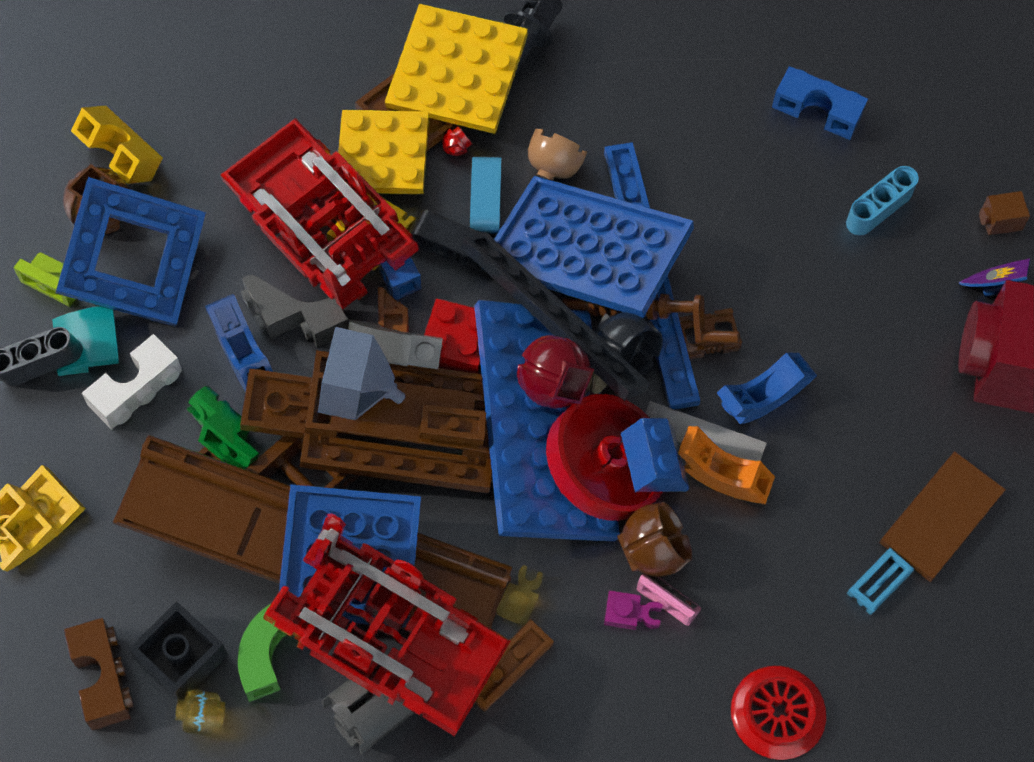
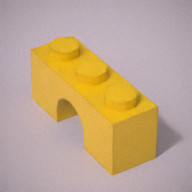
[71,106,163,184]

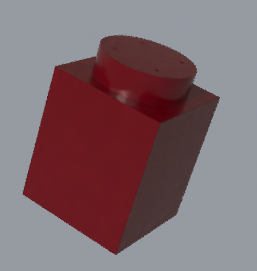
[959,280,1034,413]

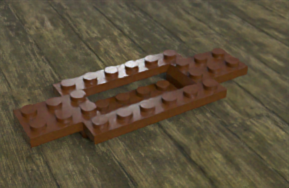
[240,350,492,493]

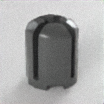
[321,664,414,754]

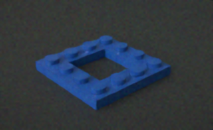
[55,177,206,327]

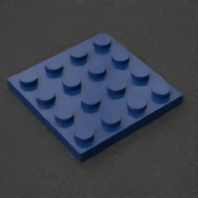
[279,484,421,628]

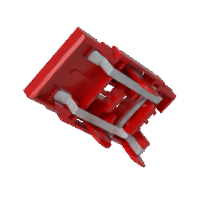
[220,118,419,309]
[263,514,511,736]

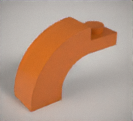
[678,426,775,504]

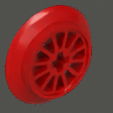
[731,666,826,760]

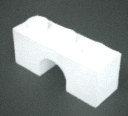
[82,334,182,430]

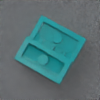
[52,306,119,376]

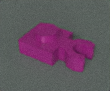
[604,591,663,630]

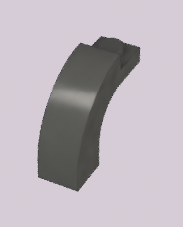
[348,319,443,369]

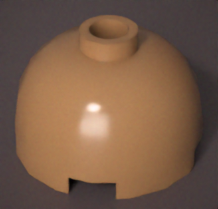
[528,129,588,181]

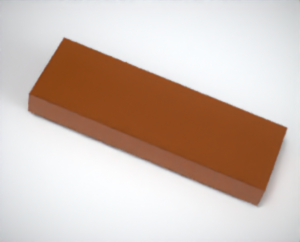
[475,619,554,712]

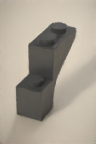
[241,275,348,348]

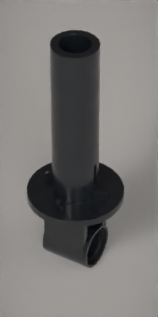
[504,0,563,77]

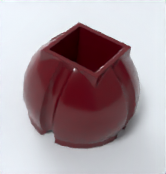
[517,335,594,409]

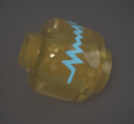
[175,690,225,735]

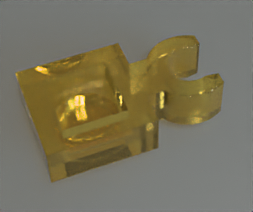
[496,565,543,626]

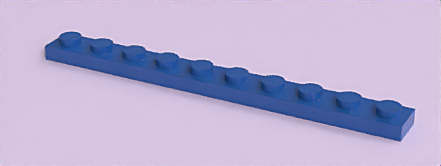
[604,142,700,410]

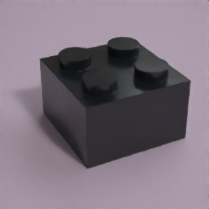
[128,601,228,703]

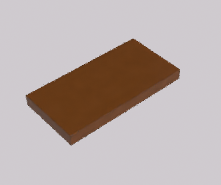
[879,451,1006,582]

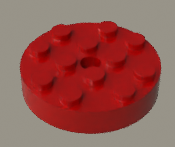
[546,394,663,521]

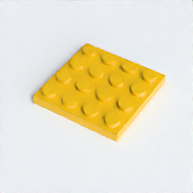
[385,4,528,134]

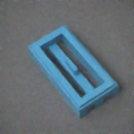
[847,548,914,615]

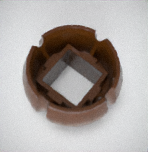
[63,164,129,235]
[617,502,692,577]

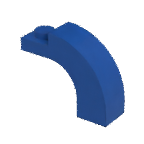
[205,294,273,392]
[717,352,817,424]

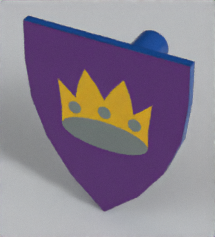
[959,258,1031,297]

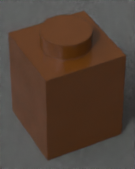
[979,191,1030,236]

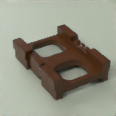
[679,308,742,359]

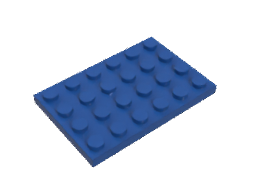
[482,176,694,318]

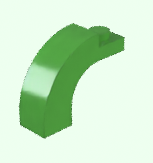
[238,604,287,702]

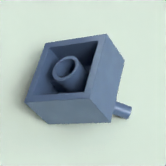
[318,327,405,420]

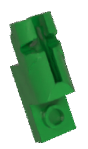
[186,386,259,469]

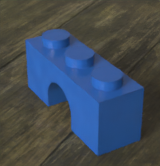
[772,66,868,140]

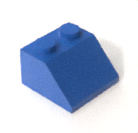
[621,418,689,492]

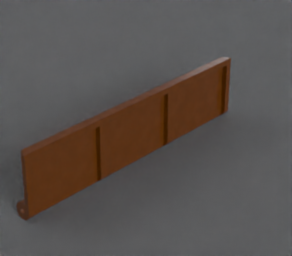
[113,435,512,629]

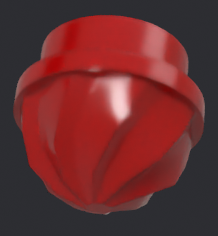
[442,126,472,156]

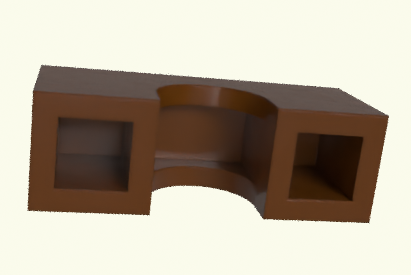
[64,617,134,730]

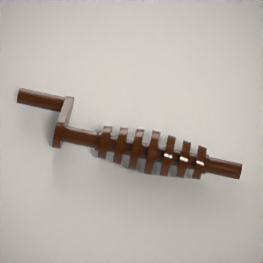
[563,293,740,344]

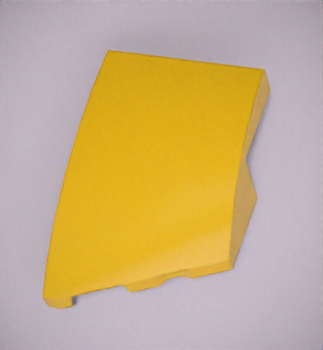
[0,465,86,572]

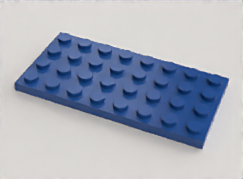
[474,300,620,542]

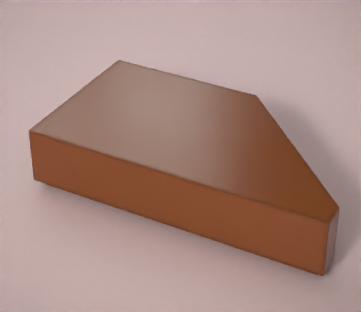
[378,287,409,333]

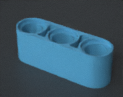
[470,157,501,234]
[846,166,919,235]

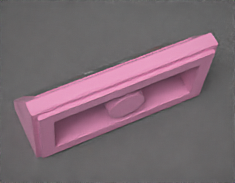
[636,574,701,626]

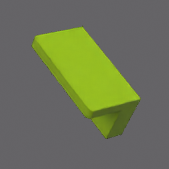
[13,252,76,307]

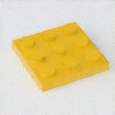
[336,110,429,194]

